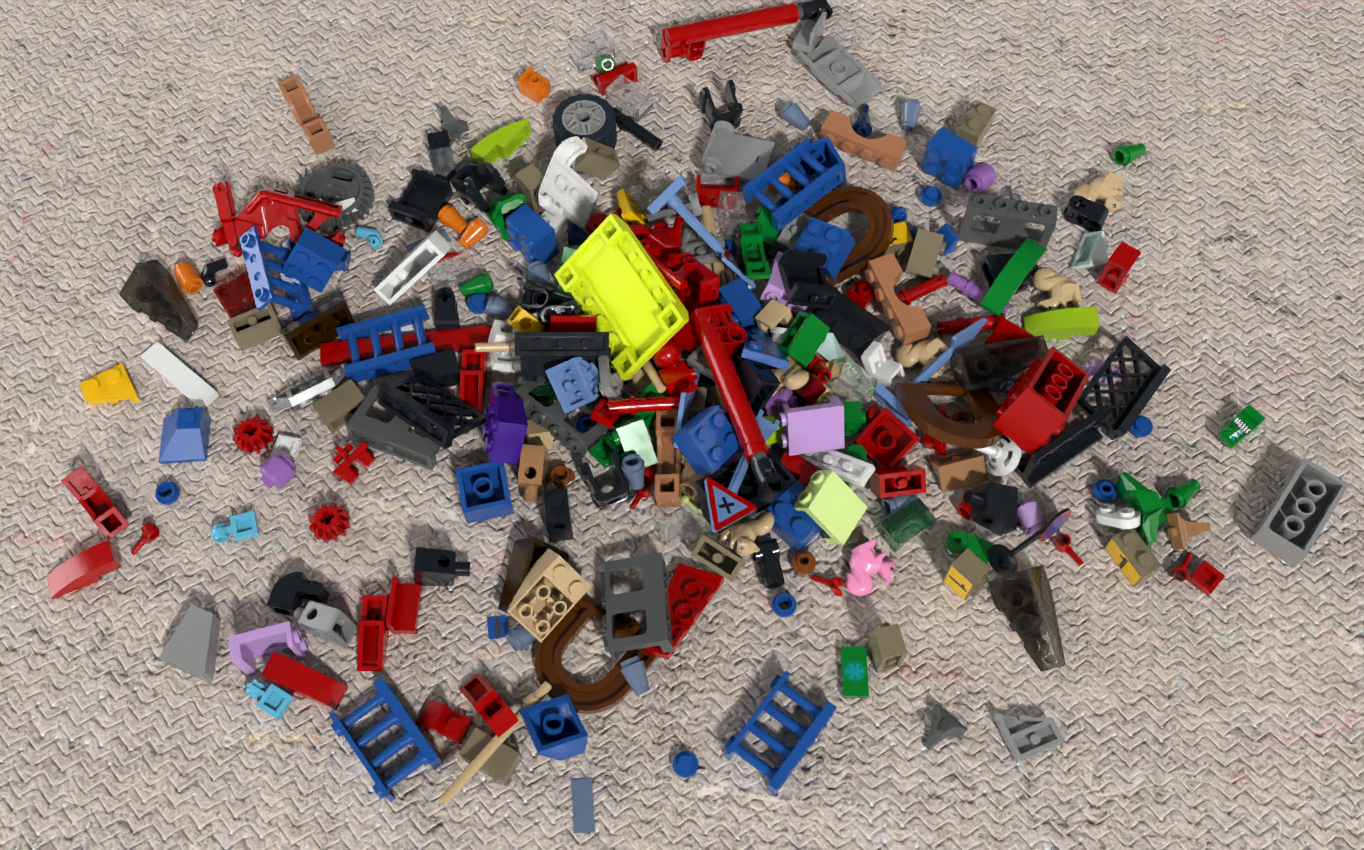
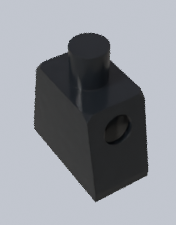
[981,253,1038,295]
[734,356,781,414]
[963,482,1018,536]
[543,489,574,542]
[414,547,470,586]

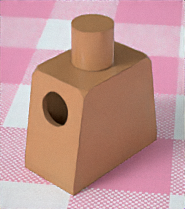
[518,444,551,503]

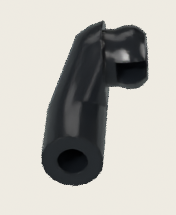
[200,258,228,287]

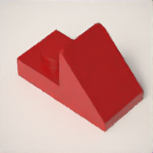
[416,700,473,745]

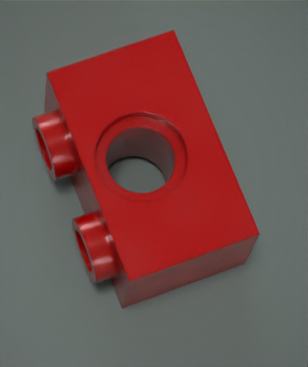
[870,464,926,498]

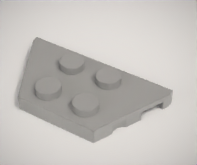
[266,361,348,409]

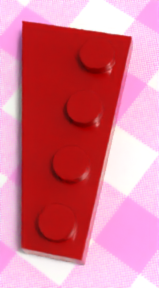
[644,563,724,660]

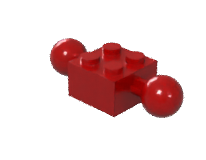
[652,290,715,368]

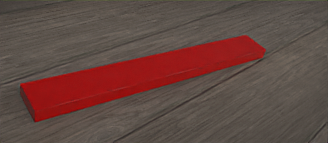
[320,325,492,367]

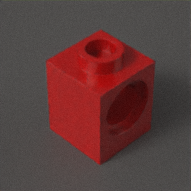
[658,359,698,398]

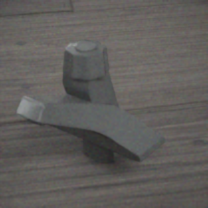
[439,105,469,139]
[923,704,968,751]

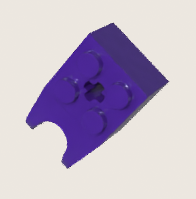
[482,382,528,465]

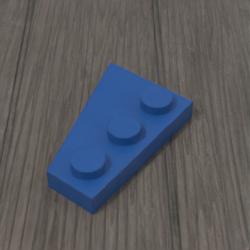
[741,327,789,370]

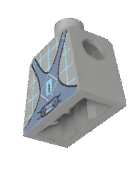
[294,601,358,650]

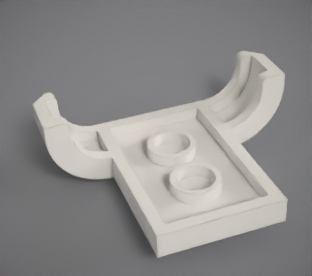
[538,136,598,228]

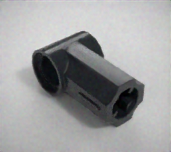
[753,538,785,589]

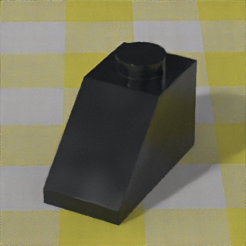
[427,130,457,180]
[409,348,460,387]

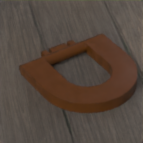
[803,187,894,287]
[894,380,1003,449]
[535,595,658,714]

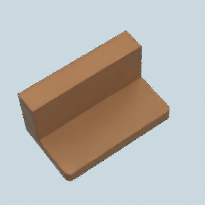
[930,449,986,492]

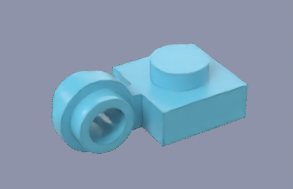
[210,511,260,543]
[244,679,295,720]

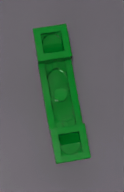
[739,223,771,279]
[980,238,1047,317]
[589,383,666,468]

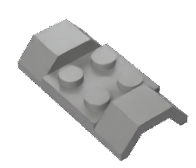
[798,34,882,108]

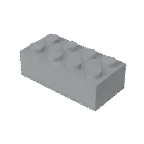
[1250,458,1349,567]

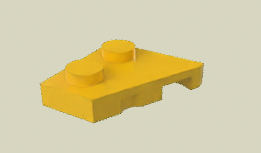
[617,188,651,229]
[79,363,140,405]

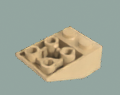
[506,548,591,642]

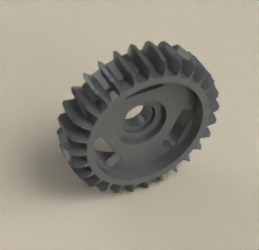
[294,160,375,233]

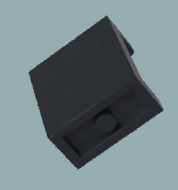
[388,168,453,232]
[778,249,839,309]

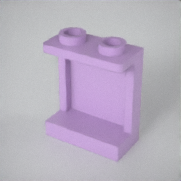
[760,251,807,316]
[779,396,845,456]
[228,621,309,675]

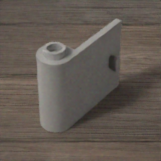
[701,121,775,181]

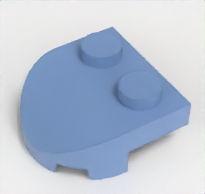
[545,357,601,414]

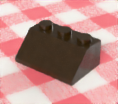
[279,297,355,361]
[498,536,569,614]

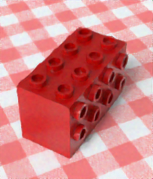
[993,346,1090,455]

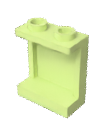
[794,470,868,545]

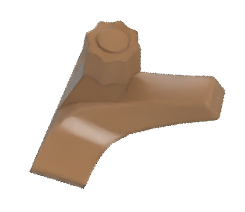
[1166,513,1211,549]

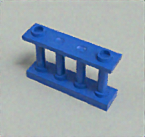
[743,138,843,232]
[239,226,314,322]
[336,305,437,383]
[724,670,837,796]
[330,677,443,802]

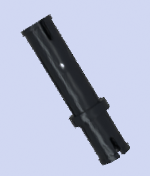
[613,107,663,152]

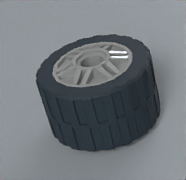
[552,94,617,149]

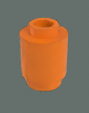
[174,261,204,294]

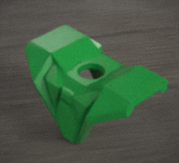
[487,192,527,240]
[1116,472,1174,550]

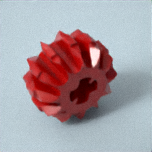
[233,415,274,455]
[309,502,351,544]

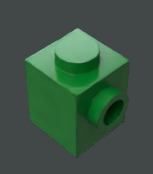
[842,402,866,435]

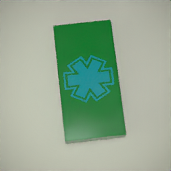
[840,646,869,698]

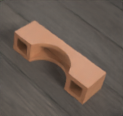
[277,75,335,156]
[819,110,908,172]
[865,253,931,345]
[655,410,682,508]

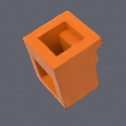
[517,66,551,104]

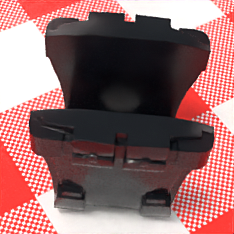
[698,80,743,132]
[450,161,508,213]
[579,451,630,510]

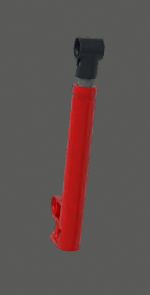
[660,0,833,63]
[690,304,786,504]

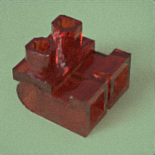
[213,271,273,318]

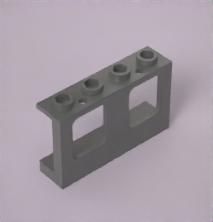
[958,192,1058,250]
[516,377,622,458]
[346,385,458,471]
[601,552,673,661]

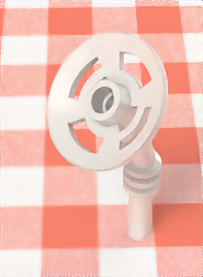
[975,435,1021,476]

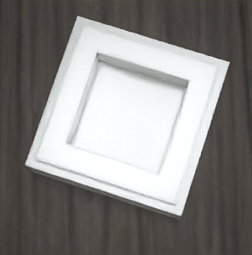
[271,434,303,462]

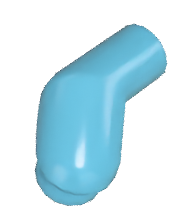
[356,226,383,249]

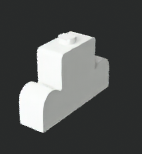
[374,230,452,305]

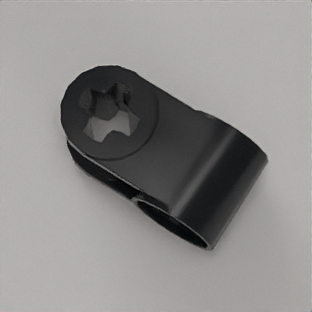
[1063,195,1109,232]
[518,285,562,313]
[435,287,460,331]
[537,304,582,326]

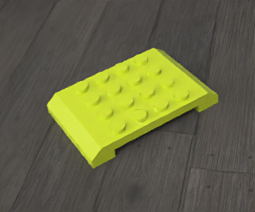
[554,214,689,380]

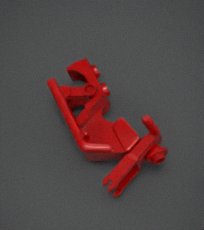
[212,180,346,257]
[629,213,720,307]

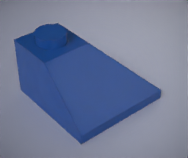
[158,407,211,464]
[519,694,588,761]

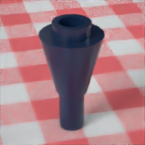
[852,104,872,137]

